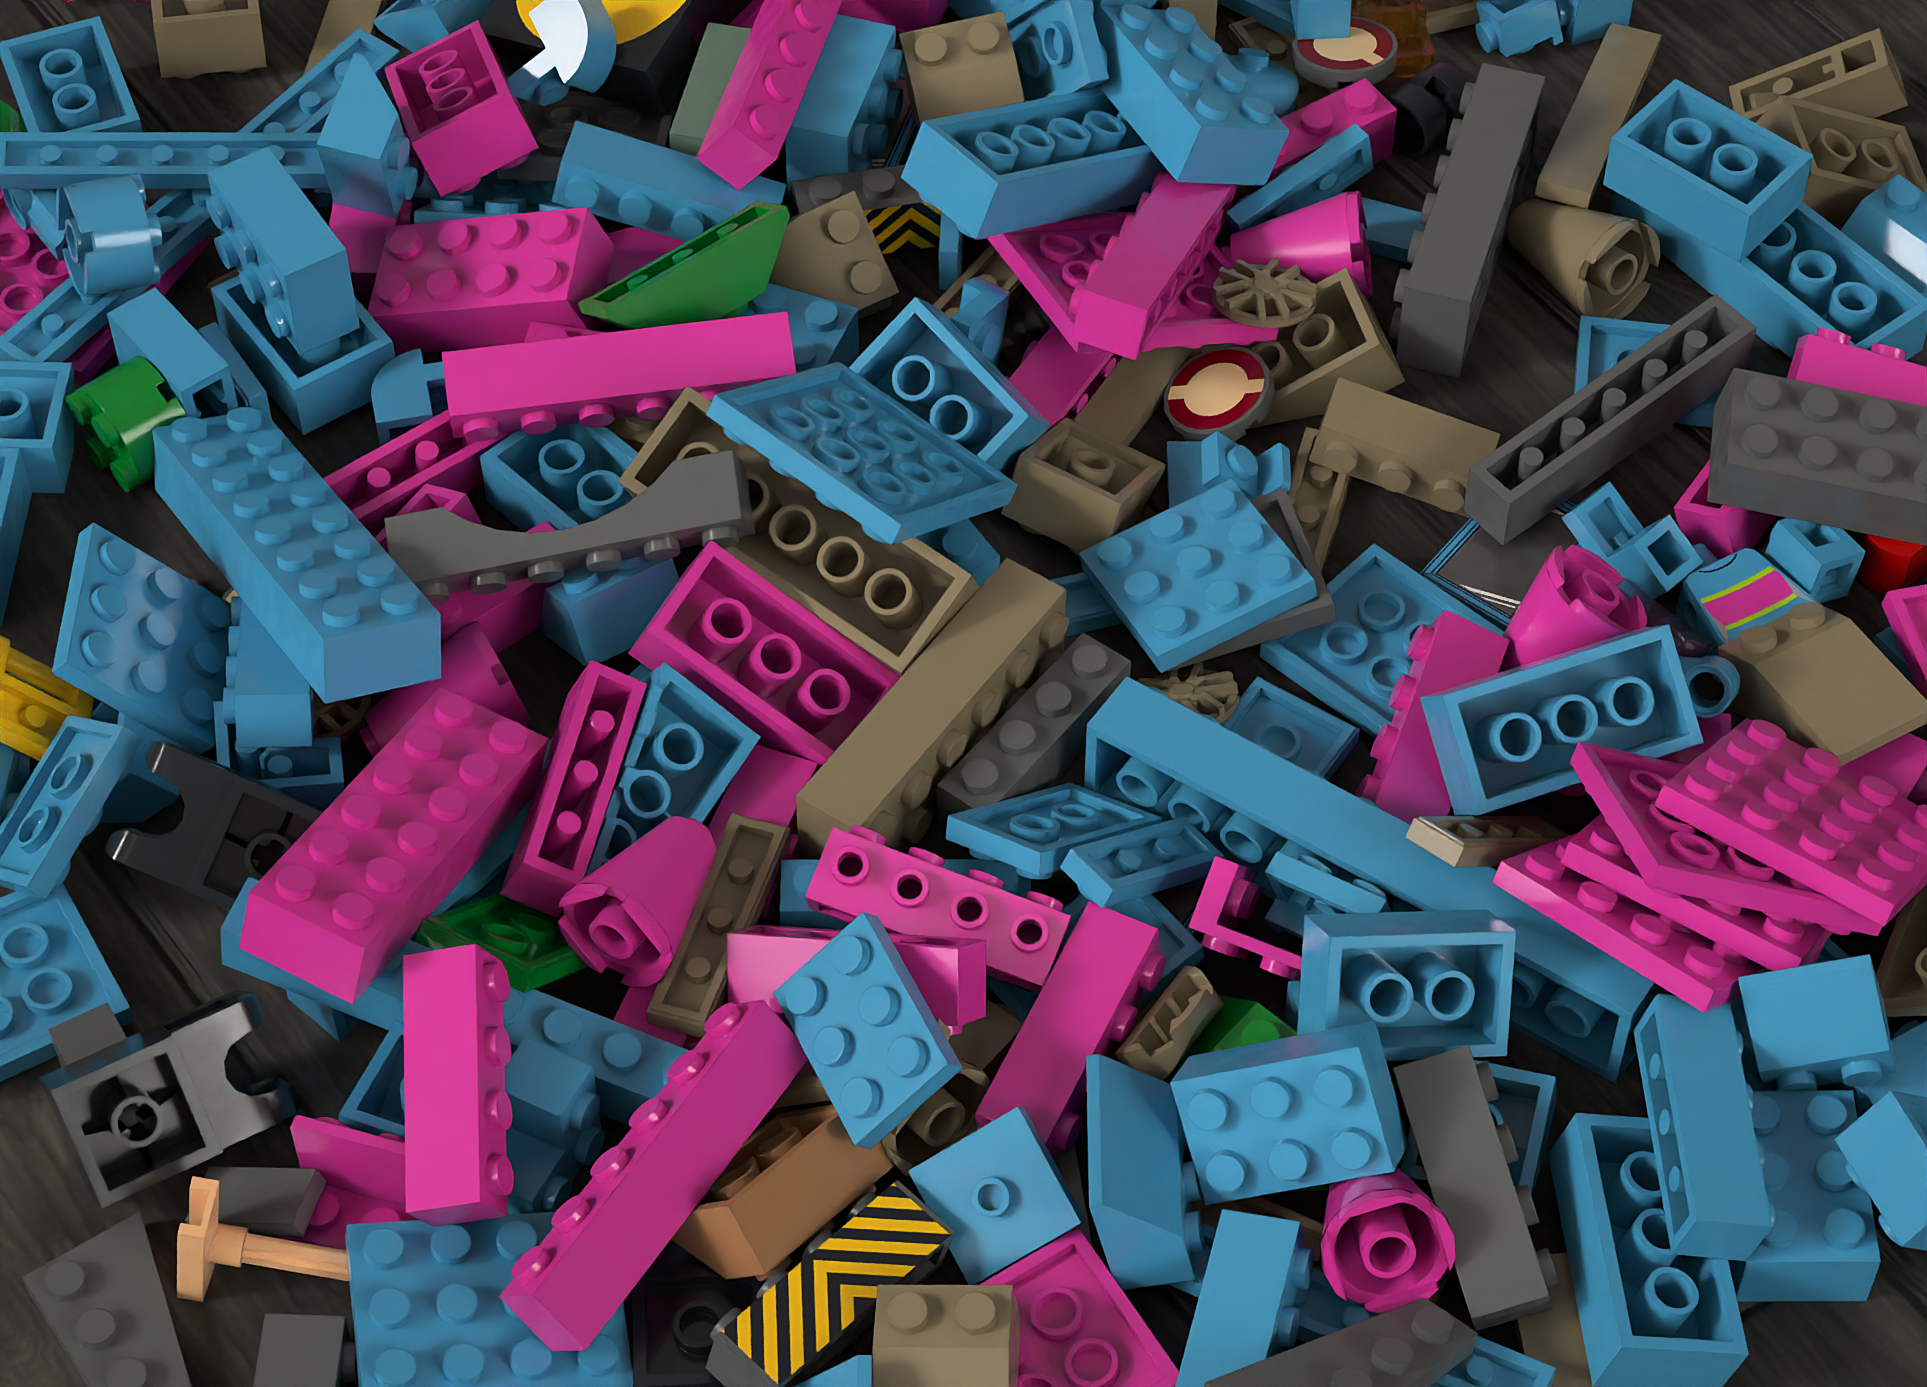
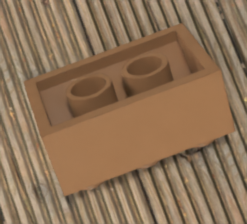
[671,1104,894,1281]

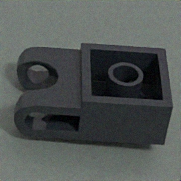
[105,741,326,910]
[39,990,300,1209]

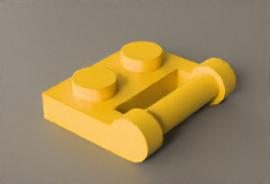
[0,635,94,761]

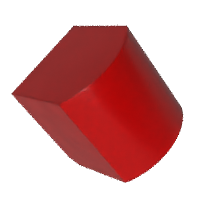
[1857,533,1927,595]

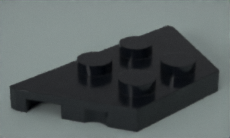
[632,1240,766,1387]

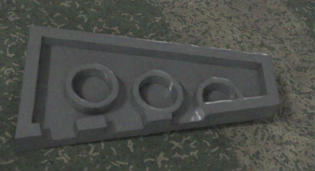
[22,1211,192,1387]
[1204,1297,1478,1387]

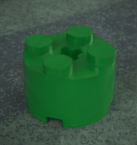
[65,356,187,492]

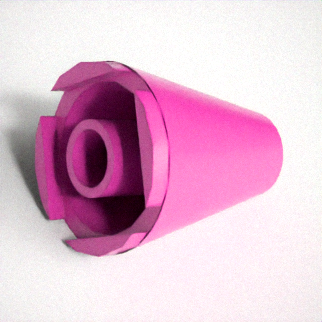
[1221,191,1373,299]
[1498,544,1647,673]
[359,621,533,758]
[558,816,717,987]
[1320,1166,1455,1313]

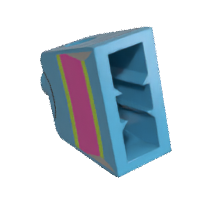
[1676,543,1818,683]

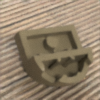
[769,191,899,311]
[1109,965,1224,1081]

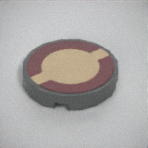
[1292,16,1398,89]
[1164,346,1275,441]

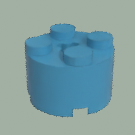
[56,173,162,295]

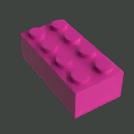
[384,20,539,197]
[368,207,615,355]
[628,540,900,770]

